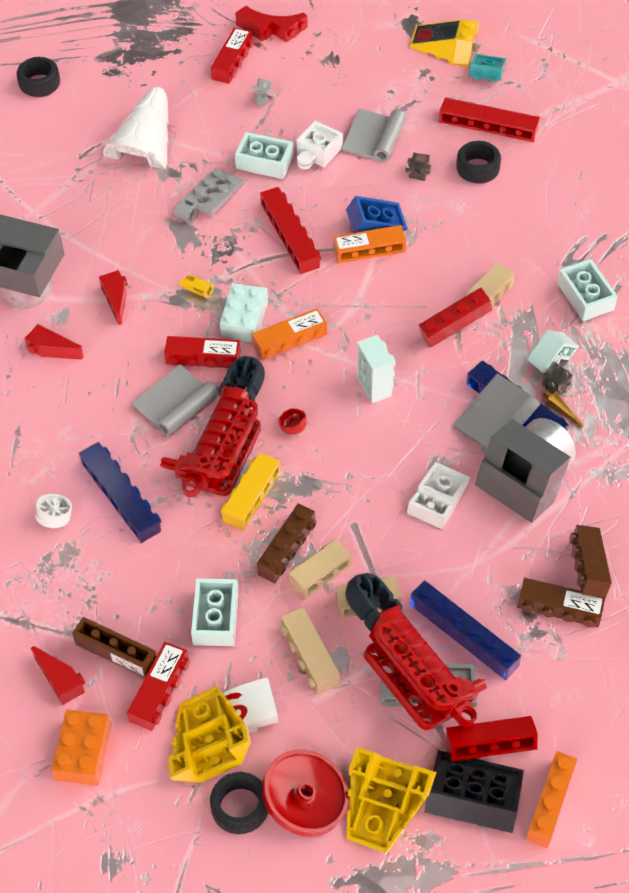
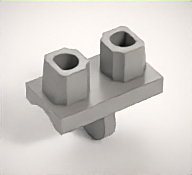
[251,78,275,106]

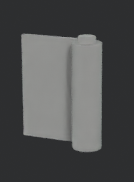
[342,108,406,162]
[131,364,219,436]
[453,374,540,454]

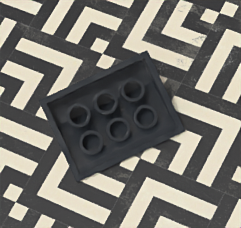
[424,750,524,833]

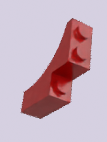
[235,5,308,42]

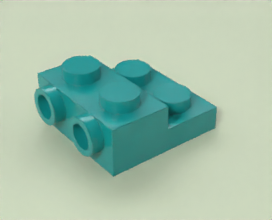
[469,53,506,82]

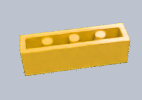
[221,452,281,531]

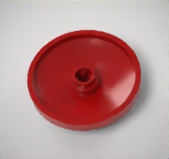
[262,749,349,837]

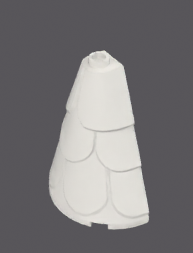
[103,87,169,170]

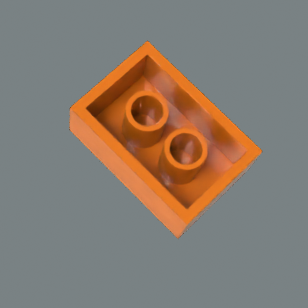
[51,709,112,786]

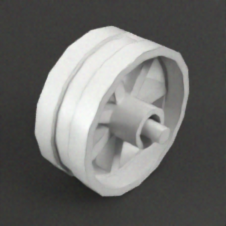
[35,494,72,528]

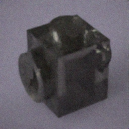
[406,152,432,181]
[542,363,573,396]

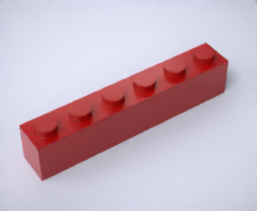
[439,97,540,142]
[260,186,321,274]

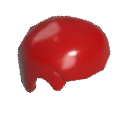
[278,408,307,435]

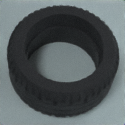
[16,57,60,97]
[456,141,501,184]
[210,772,268,835]

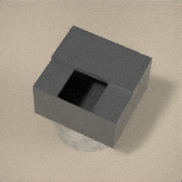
[0,214,65,308]
[475,418,576,523]

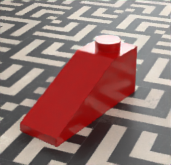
[99,270,128,325]
[24,324,84,360]
[31,646,85,705]

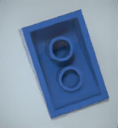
[346,196,408,233]

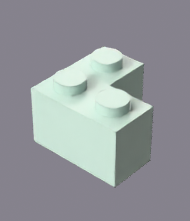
[527,330,579,374]

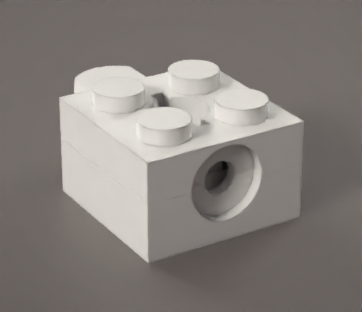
[296,121,343,170]

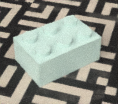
[235,132,294,179]
[557,259,618,321]
[220,283,268,342]
[357,335,395,403]
[191,579,239,646]

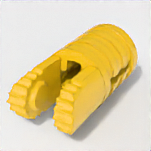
[179,274,214,298]

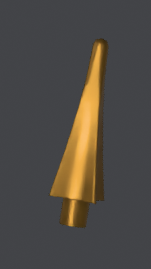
[543,390,584,427]

